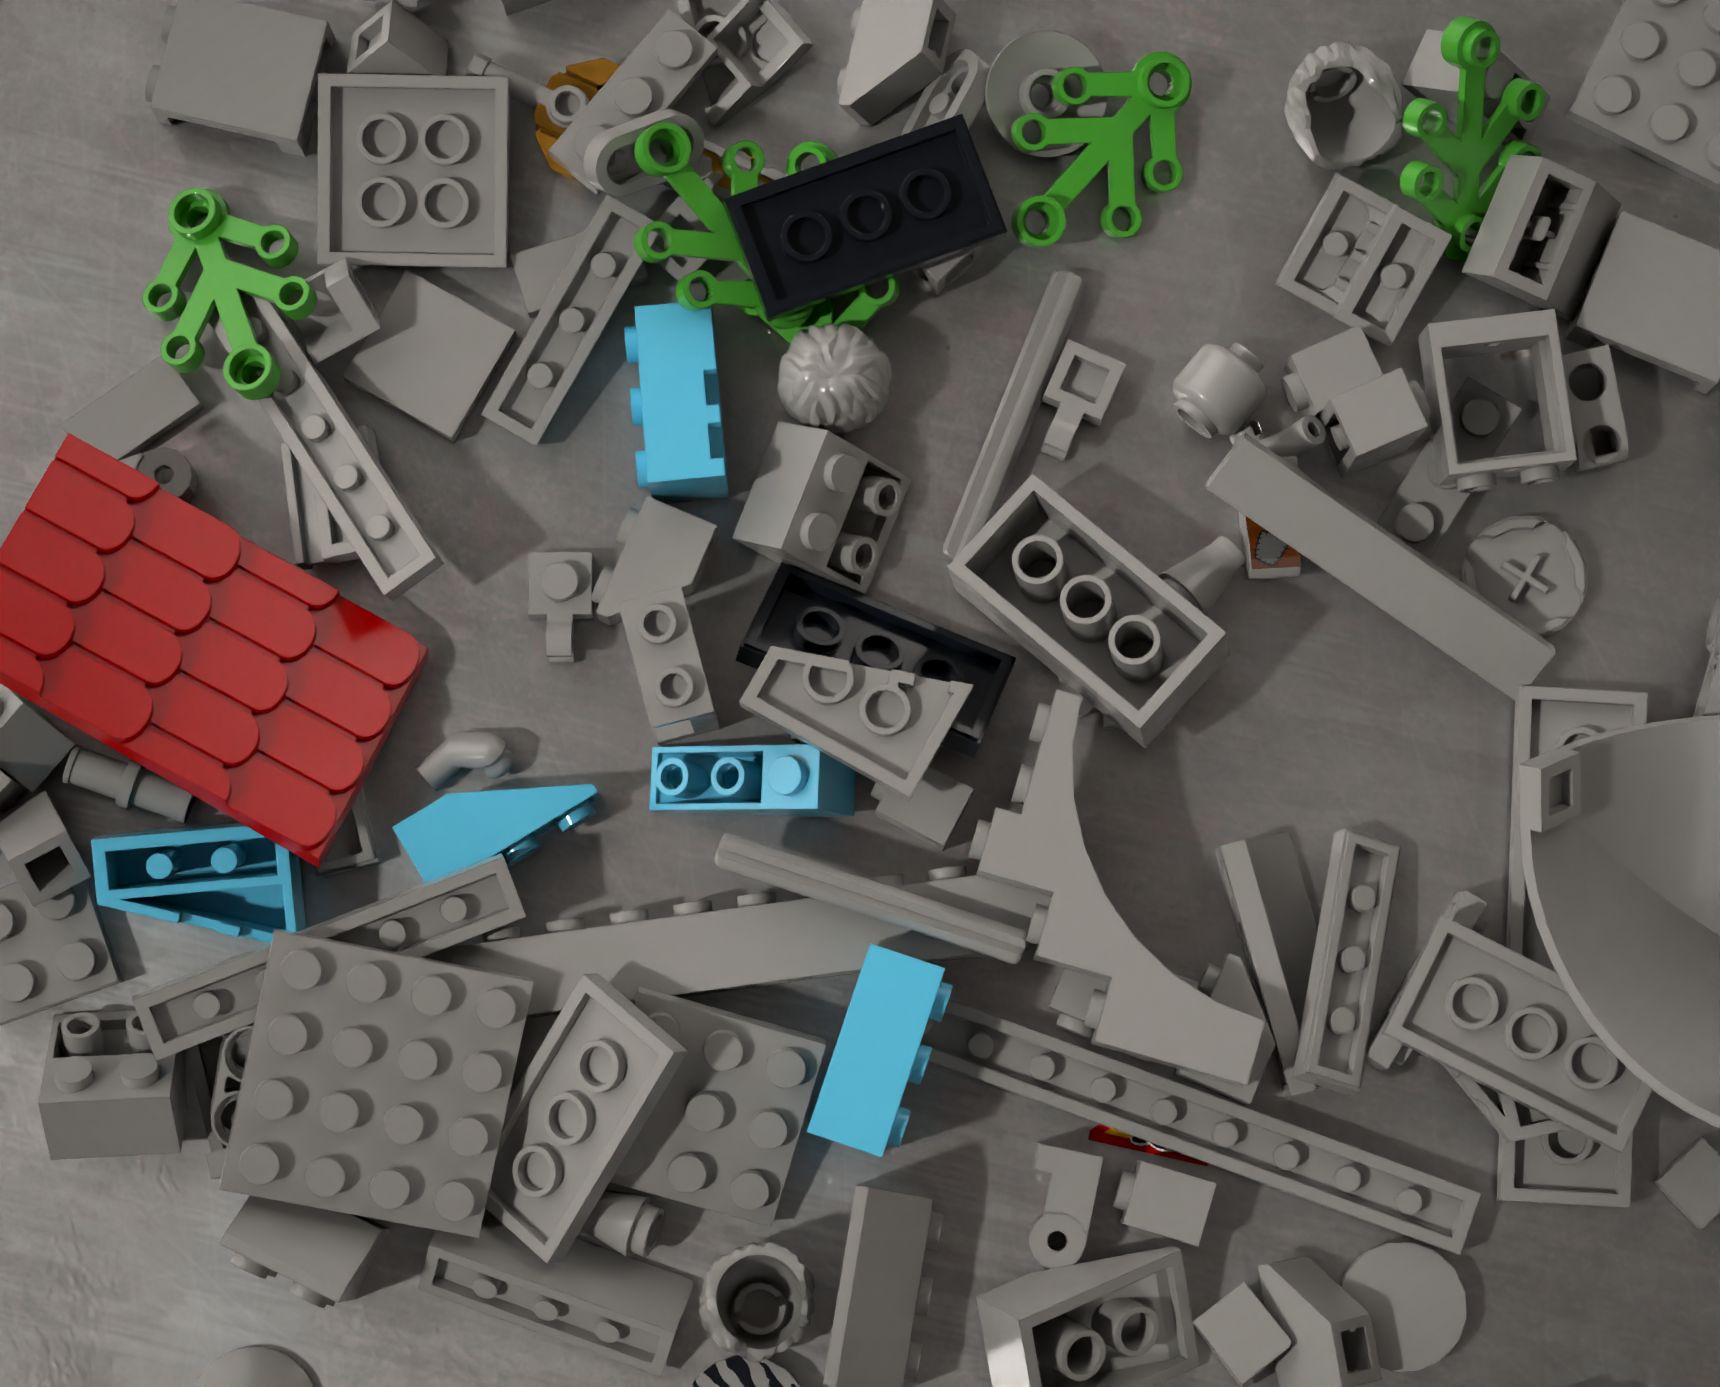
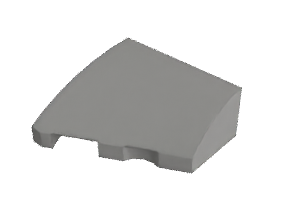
[677,0,814,126]

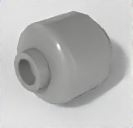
[1173,343,1266,438]

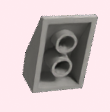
[976,1245,1200,1387]

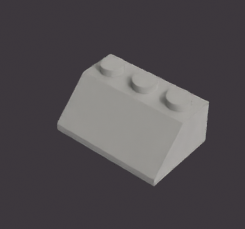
[823,1185,943,1387]

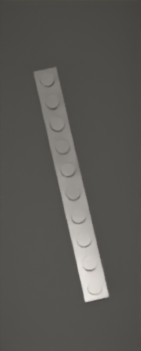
[920,999,1481,1255]

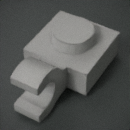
[1041,339,1126,461]
[528,552,594,663]

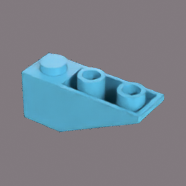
[649,744,856,817]
[392,784,602,882]

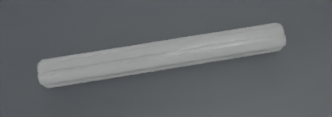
[942,270,1087,560]
[715,833,1027,964]

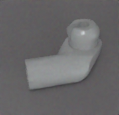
[1230,415,1326,458]
[415,731,514,791]

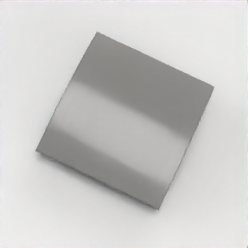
[1275,172,1452,347]

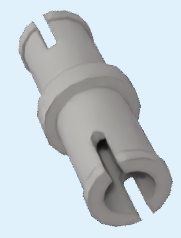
[62,744,196,824]

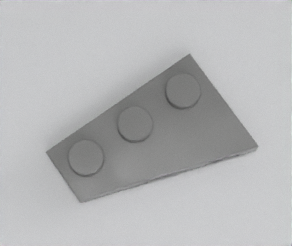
[739,646,974,801]

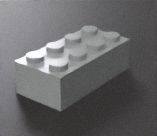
[947,473,1230,748]

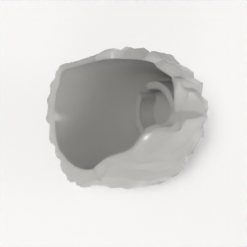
[1284,41,1404,171]
[777,322,892,434]
[699,1242,815,1363]

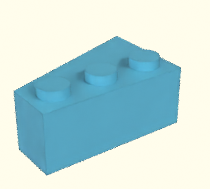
[624,300,730,504]
[91,822,307,943]
[807,943,953,1157]

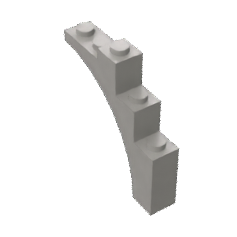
[968,689,1265,1087]

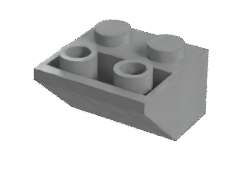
[1462,154,1621,321]
[732,421,912,595]
[38,1010,187,1160]
[220,1196,390,1308]

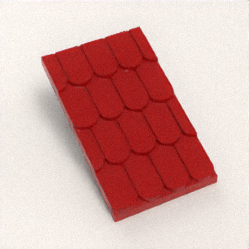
[0,433,428,868]

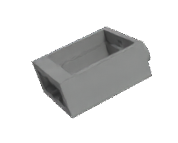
[1418,309,1577,493]

